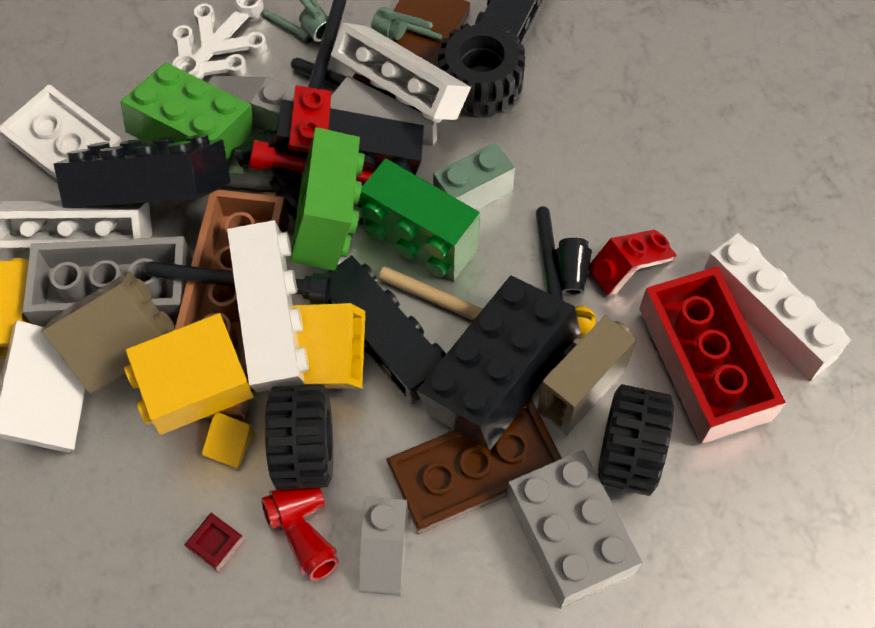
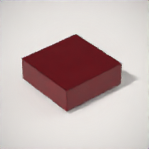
[184,512,245,572]

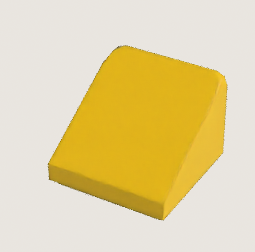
[202,412,255,470]

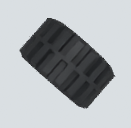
[438,21,526,116]
[265,384,333,490]
[597,384,674,496]

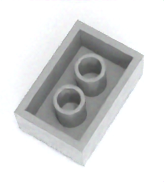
[506,450,643,609]

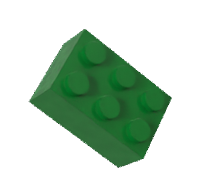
[360,158,480,282]

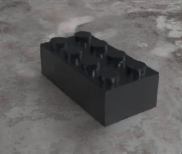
[53,134,231,208]
[417,275,580,451]

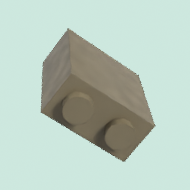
[42,271,175,394]
[537,315,637,436]

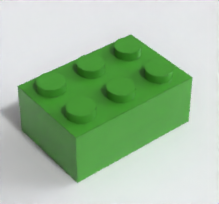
[120,62,253,160]
[290,127,365,271]

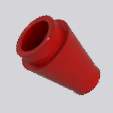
[261,488,325,530]
[283,517,339,581]

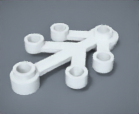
[172,0,267,80]

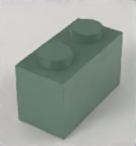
[433,142,515,210]

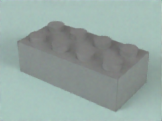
[23,236,193,327]

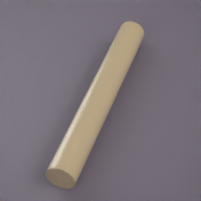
[379,266,483,320]

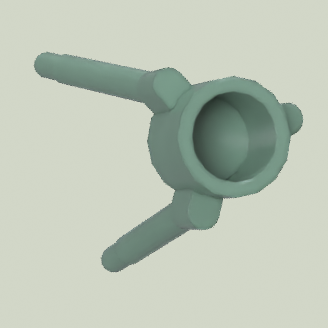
[262,0,328,42]
[371,7,442,41]

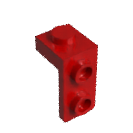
[289,85,332,153]
[588,230,677,296]

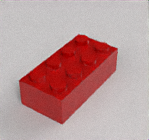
[639,266,786,444]

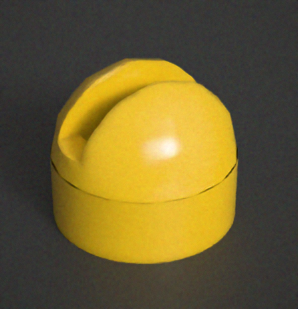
[575,305,596,339]

